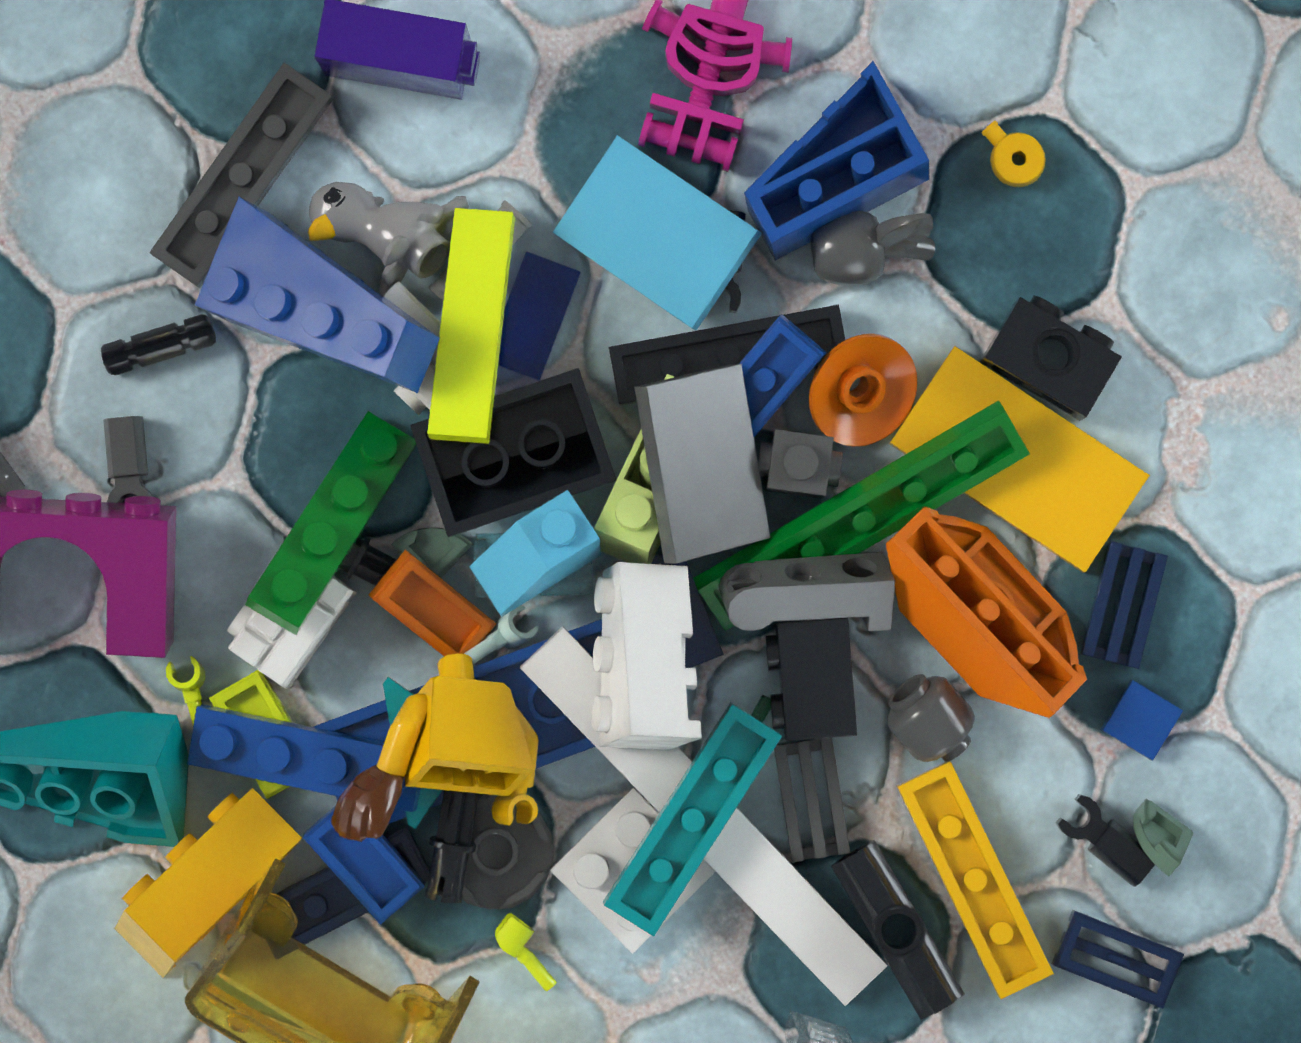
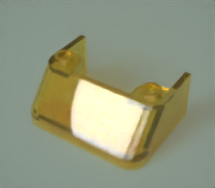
[185,858,480,1043]

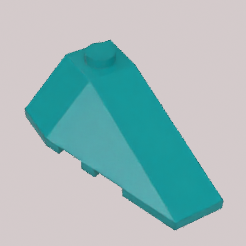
[0,711,189,847]

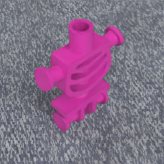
[638,0,792,172]

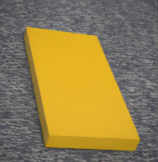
[889,346,1150,573]

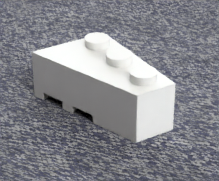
[592,562,702,750]

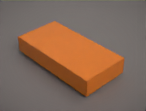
[368,549,497,656]

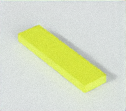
[427,208,515,444]

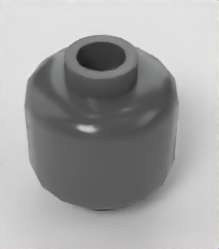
[887,674,975,762]

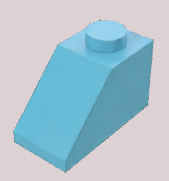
[469,490,601,617]

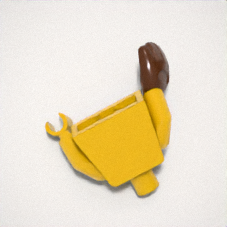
[331,654,539,842]

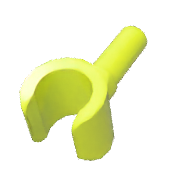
[166,656,206,725]
[495,913,557,991]

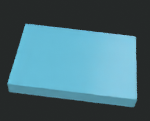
[552,135,762,331]

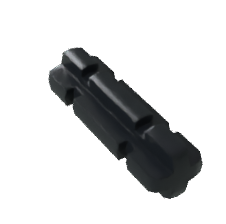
[101,314,216,375]

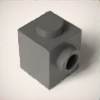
[758,429,843,499]

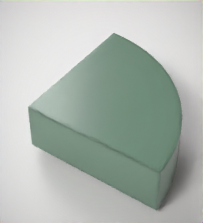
[391,527,474,578]
[1133,799,1193,876]

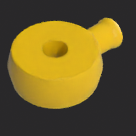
[981,120,1046,187]

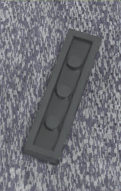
[149,62,334,288]

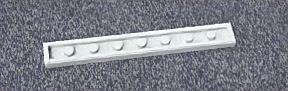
[520,626,888,1006]

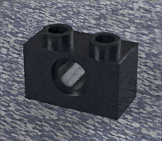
[980,295,1122,421]

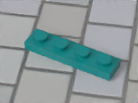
[603,702,782,937]

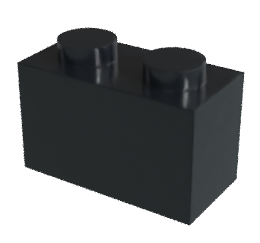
[765,618,857,741]

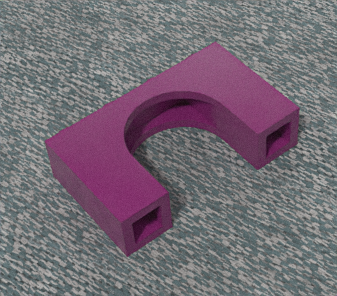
[0,489,176,658]

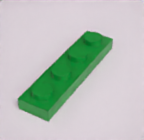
[245,411,417,635]

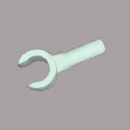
[464,606,538,665]

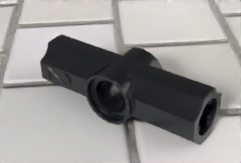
[831,840,965,1020]

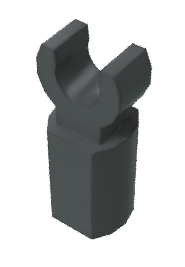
[103,416,153,503]

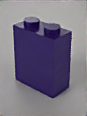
[314,0,480,100]

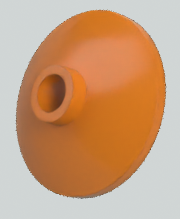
[809,334,917,447]

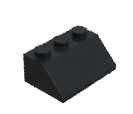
[410,368,617,538]

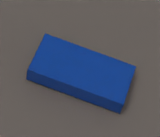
[303,806,425,925]

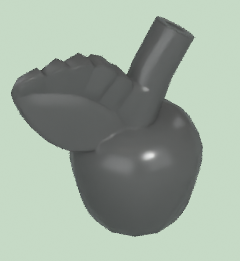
[810,211,935,286]

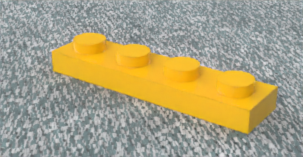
[896,761,1054,999]

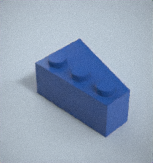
[744,61,930,261]

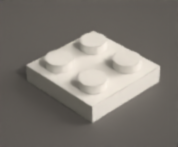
[550,787,716,954]

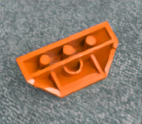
[886,507,1087,718]

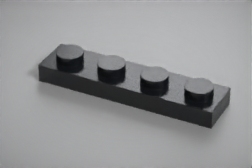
[609,304,845,406]

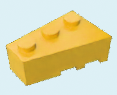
[114,788,302,978]

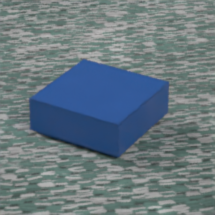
[1100,680,1183,761]

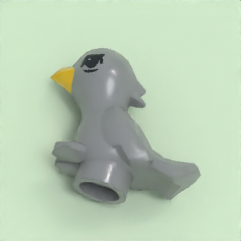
[308,182,469,287]

